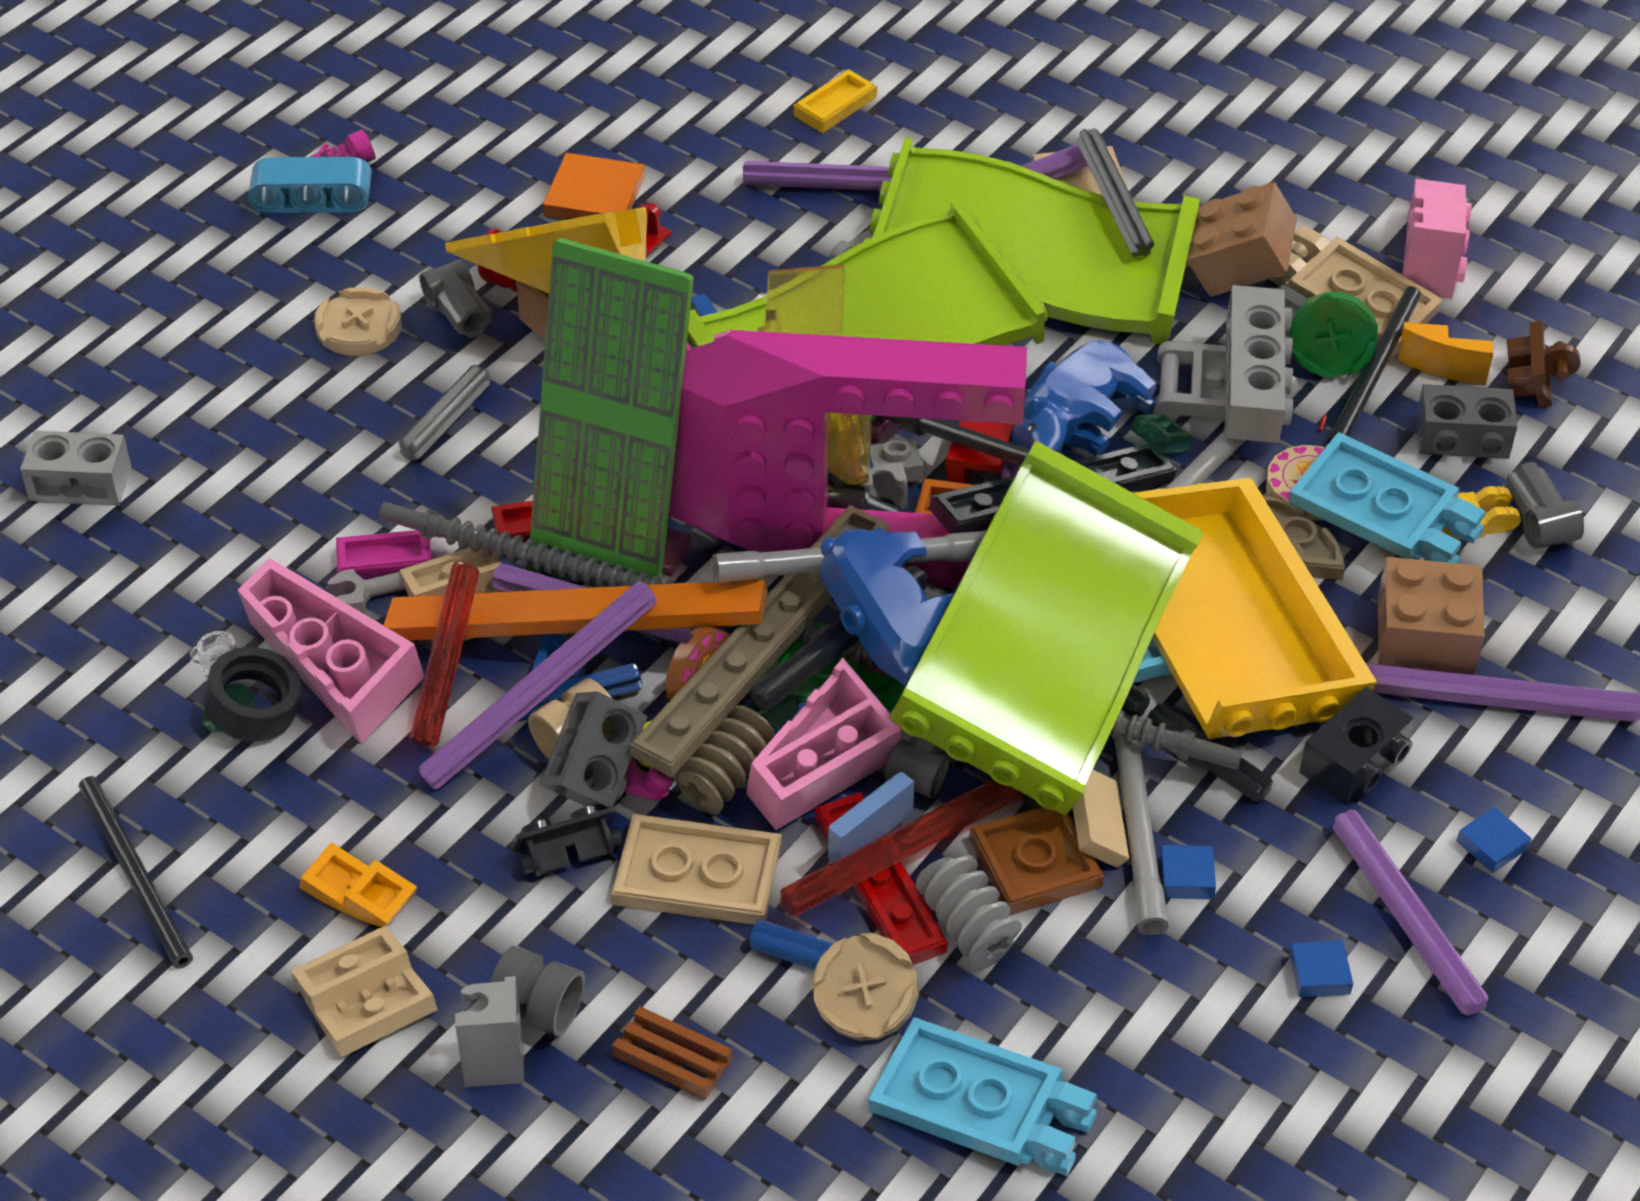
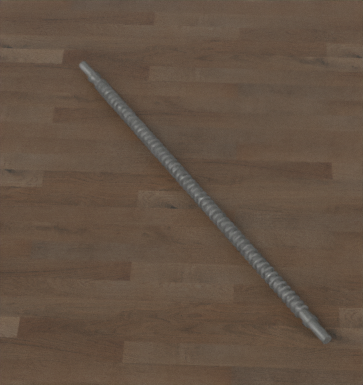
[379,502,1243,770]

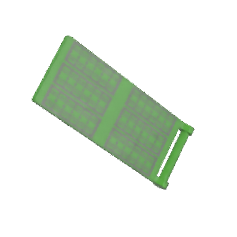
[524,238,694,587]

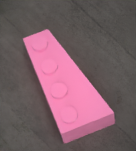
[237,558,424,745]

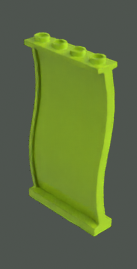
[864,137,1200,344]
[687,200,1048,432]
[888,440,1204,816]

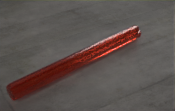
[779,779,1025,916]

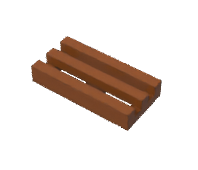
[612,1006,733,1100]

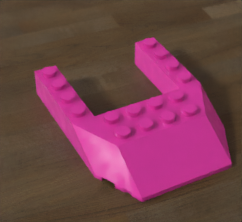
[669,330,1027,588]

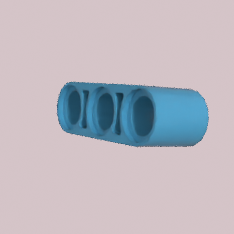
[248,157,372,213]

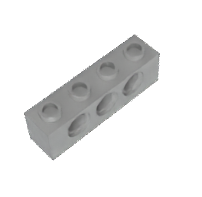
[1225,285,1293,443]

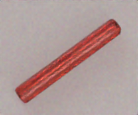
[410,562,480,747]

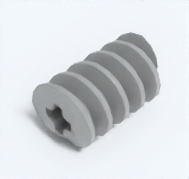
[916,855,1022,970]

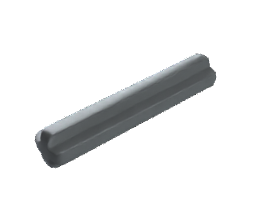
[399,365,490,461]

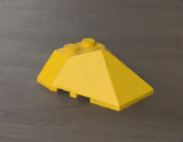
[445,207,647,294]

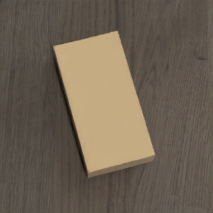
[1073,770,1129,868]

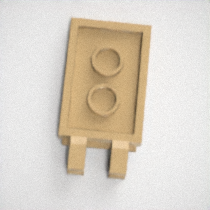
[1269,225,1443,356]

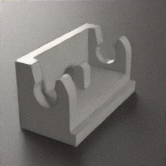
[455,976,524,1087]

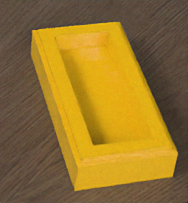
[794,69,877,133]

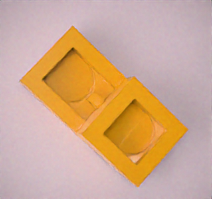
[1397,322,1494,385]
[299,842,417,927]

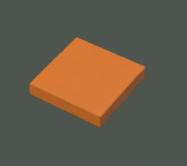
[543,153,645,219]

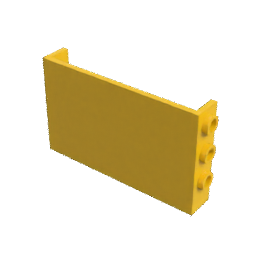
[1134,478,1377,739]

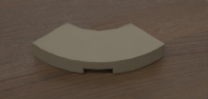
[1262,495,1345,580]

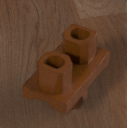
[1507,320,1581,408]

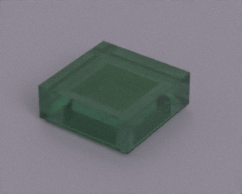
[1130,414,1194,453]

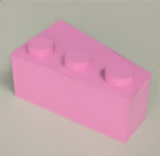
[1402,179,1472,299]
[746,658,903,830]

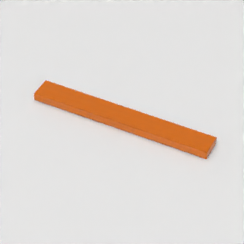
[383,579,768,641]

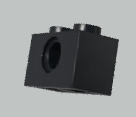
[1299,687,1414,805]

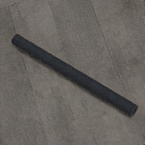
[1327,286,1421,445]
[78,776,193,968]

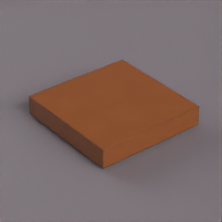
[969,807,1104,916]

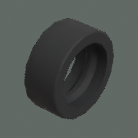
[203,646,302,742]

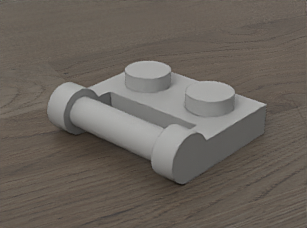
[1154,341,1226,420]

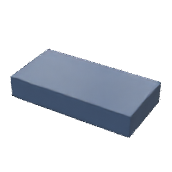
[828,771,914,869]

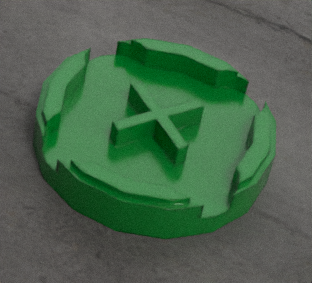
[1289,292,1378,378]

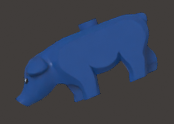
[1011,340,1156,456]
[820,527,954,687]

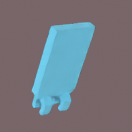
[1289,432,1485,564]
[868,1017,1097,1176]

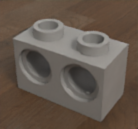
[20,430,131,506]

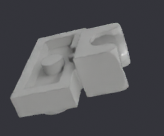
[831,440,924,509]

